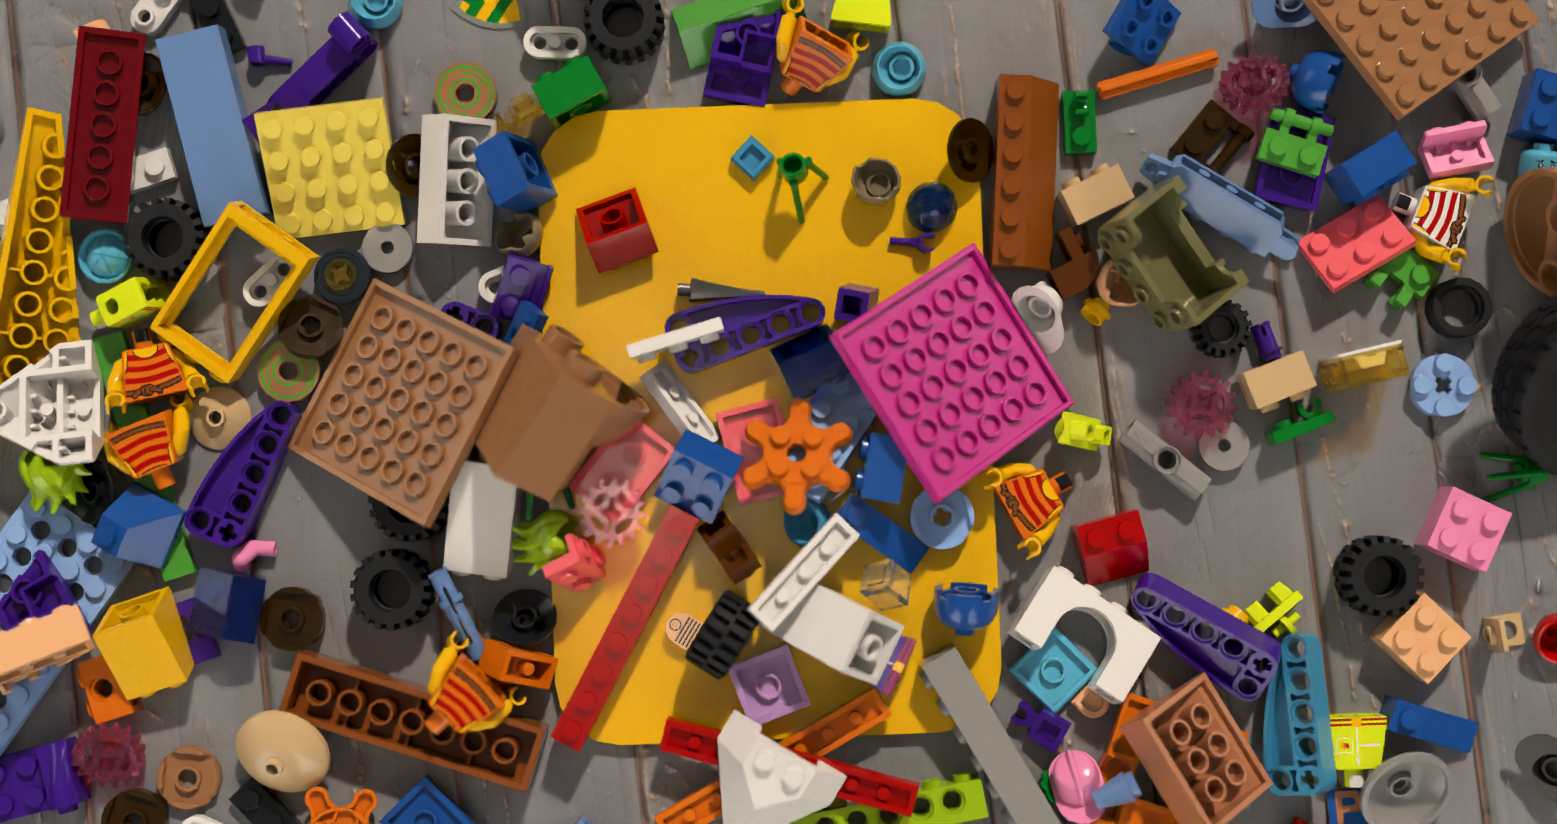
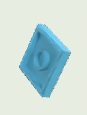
[1008,627,1098,714]

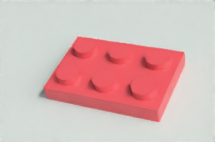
[1298,194,1416,294]
[716,397,784,506]
[568,422,675,526]

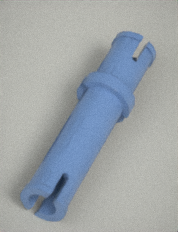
[427,566,484,662]

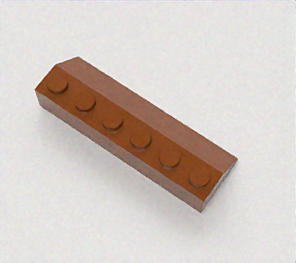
[988,74,1059,272]

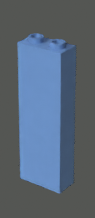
[155,24,274,229]

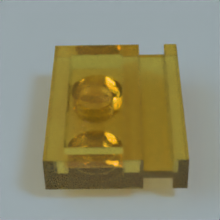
[495,92,545,132]

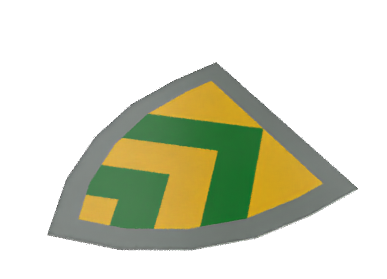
[451,0,528,29]

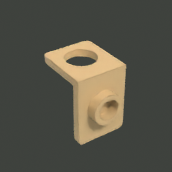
[1483,612,1525,652]

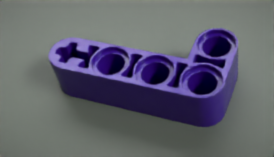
[267,12,378,106]

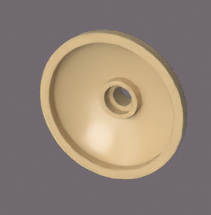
[235,710,331,793]

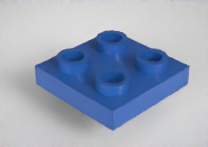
[1102,0,1181,67]

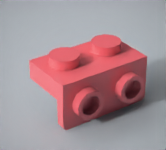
[542,533,607,592]

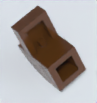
[1046,226,1099,301]
[697,510,762,585]

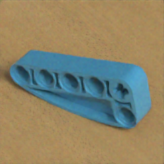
[1263,633,1337,796]

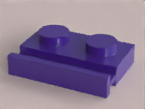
[490,252,554,321]

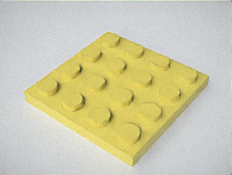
[254,97,406,238]

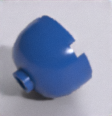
[1287,50,1345,116]
[934,582,999,636]

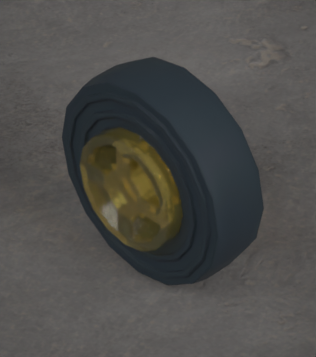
[314,248,372,305]

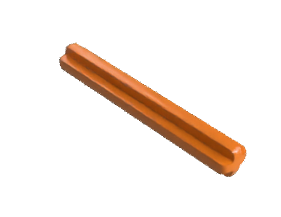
[1096,48,1219,100]

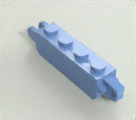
[1139,153,1300,261]

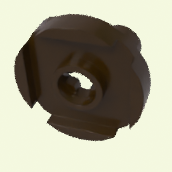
[278,295,344,360]
[259,586,326,651]
[101,788,169,824]

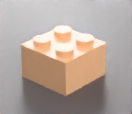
[1368,591,1472,684]

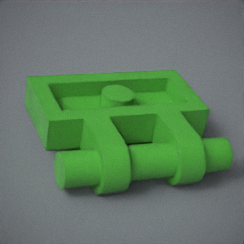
[1255,107,1334,178]

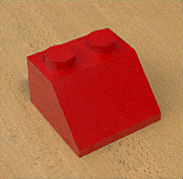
[576,187,659,274]
[1070,509,1149,586]

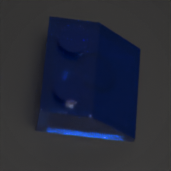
[769,323,851,399]
[188,567,266,644]

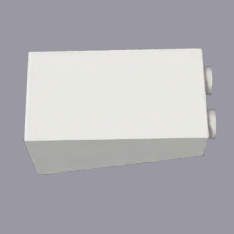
[443,443,524,581]
[757,582,905,685]

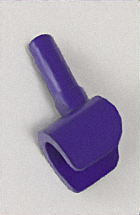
[247,45,293,67]
[890,233,936,253]

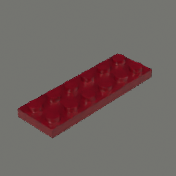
[59,25,147,224]

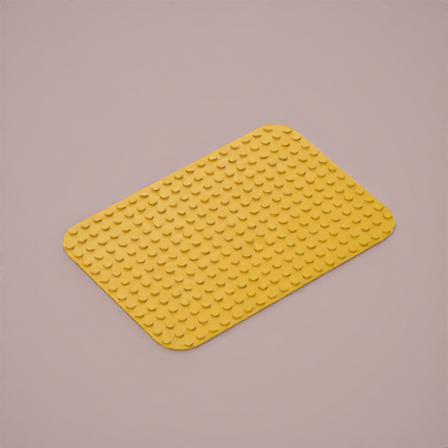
[538,98,1002,745]

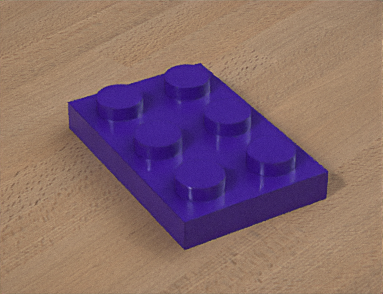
[1253,105,1336,212]

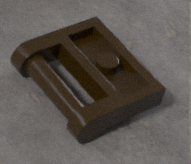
[1169,99,1255,175]

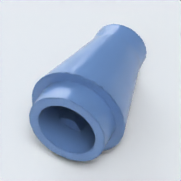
[1091,771,1143,810]

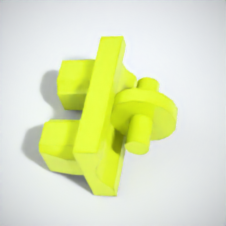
[1054,411,1112,451]
[1243,581,1304,638]

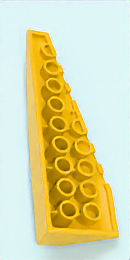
[0,107,81,385]

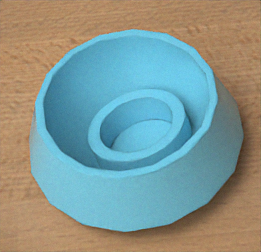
[348,0,403,30]
[872,42,926,97]
[77,229,133,284]

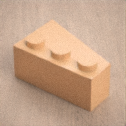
[0,604,95,695]

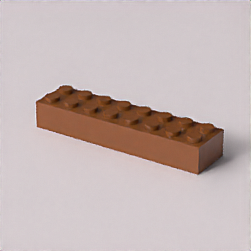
[279,649,550,792]

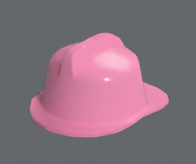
[1048,749,1105,824]

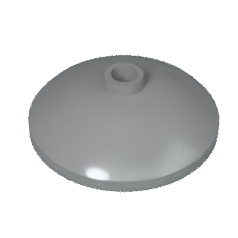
[1359,752,1454,824]

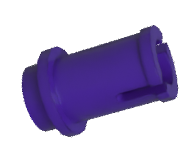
[1250,320,1283,363]

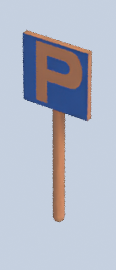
[1326,788,1368,824]

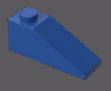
[837,493,929,574]
[1379,695,1478,753]

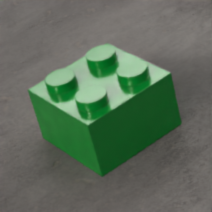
[531,55,612,129]

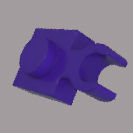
[1011,701,1072,753]

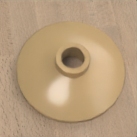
[190,386,252,450]

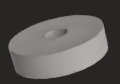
[362,224,415,274]
[1196,420,1250,471]

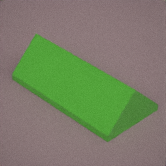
[671,0,807,70]

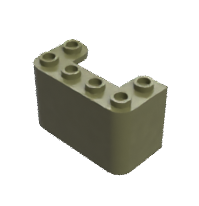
[1097,175,1250,332]

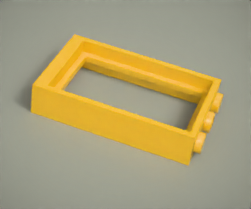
[149,200,320,384]

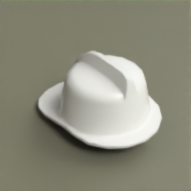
[1011,281,1064,354]

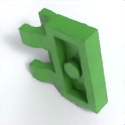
[1362,249,1441,311]

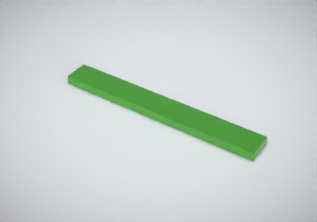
[91,330,198,582]

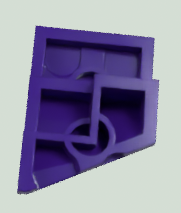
[703,11,785,108]
[0,549,94,637]

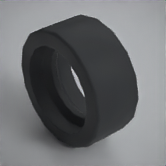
[1425,277,1492,339]

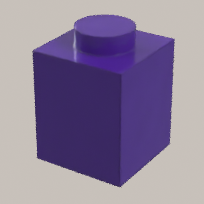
[834,283,880,322]

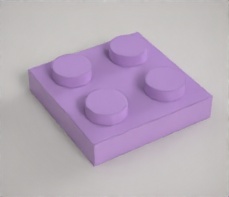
[728,644,811,725]

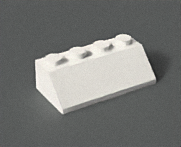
[417,113,497,247]

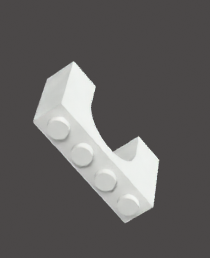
[1007,566,1161,705]

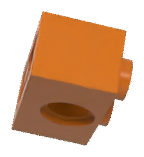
[478,639,559,690]
[77,655,144,725]

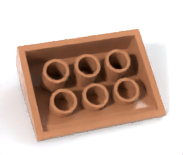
[1120,672,1273,824]

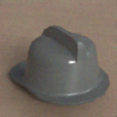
[1515,734,1557,802]

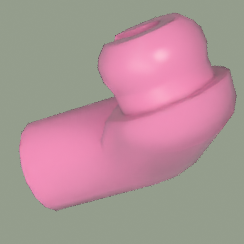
[231,540,278,573]

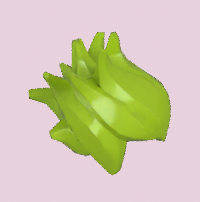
[18,450,92,515]
[511,509,583,576]

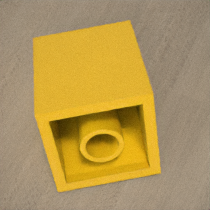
[92,586,195,701]

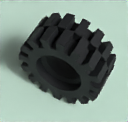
[1189,300,1252,358]

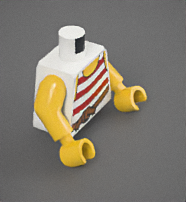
[1391,175,1496,272]

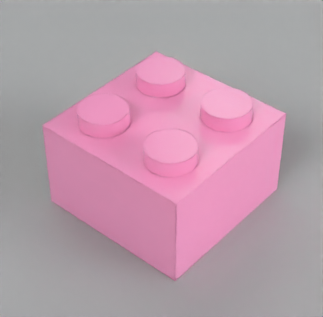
[1414,486,1512,572]

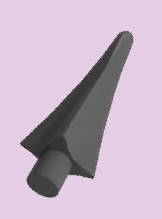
[677,278,765,302]

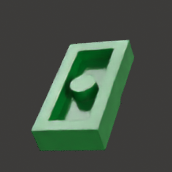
[1061,90,1097,155]
[1264,397,1336,446]

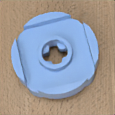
[1408,353,1477,417]
[909,489,975,549]

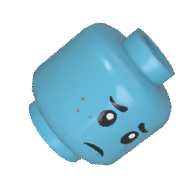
[1517,142,1557,178]

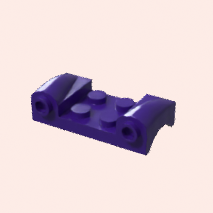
[0,736,91,823]

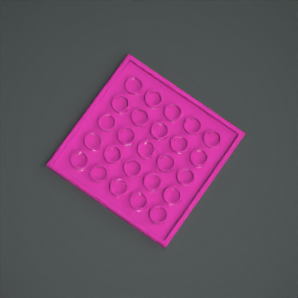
[829,243,1075,504]

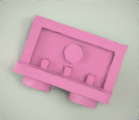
[1417,120,1495,180]

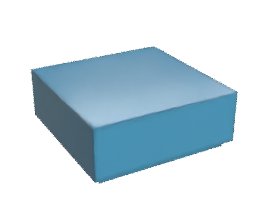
[730,135,775,181]

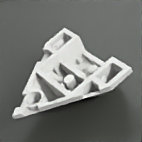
[0,340,104,466]
[717,709,847,824]

